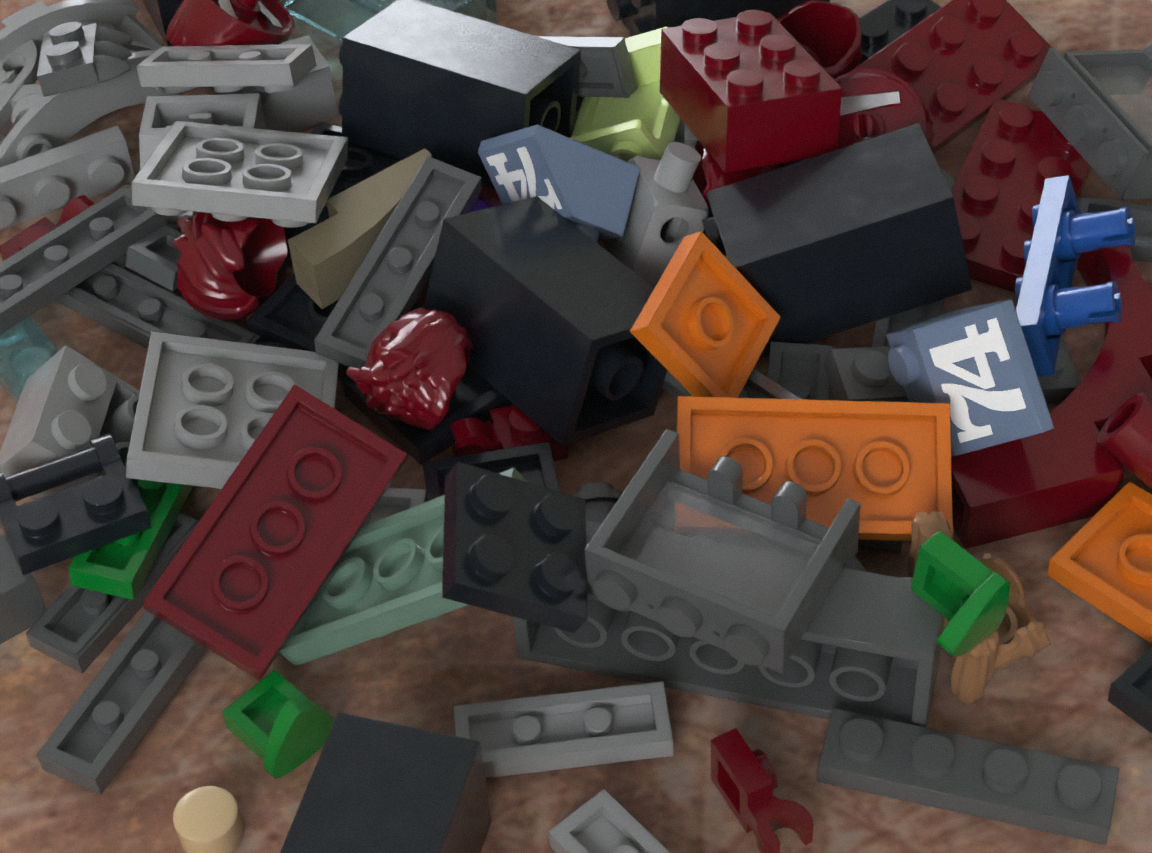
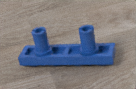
[1015,175,1136,377]

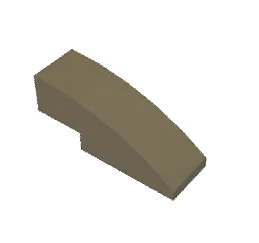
[288,148,432,309]

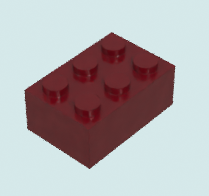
[660,10,842,173]

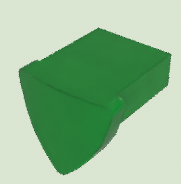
[910,530,1010,657]
[222,669,335,779]

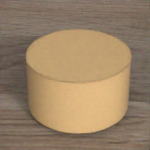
[173,786,244,853]

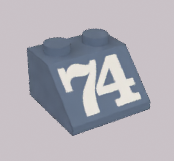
[478,124,640,243]
[886,299,1054,456]

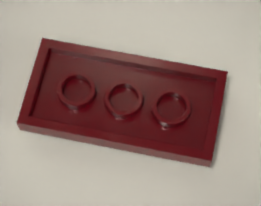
[850,0,1051,154]
[950,98,1092,292]
[143,384,407,681]

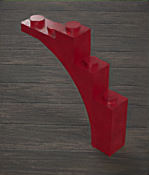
[951,245,1152,549]

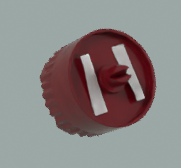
[165,0,295,46]
[835,69,935,150]

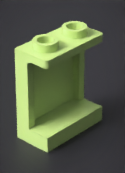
[569,26,680,162]

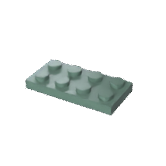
[279,468,528,666]

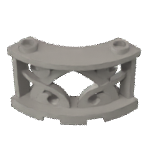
[0,0,179,167]

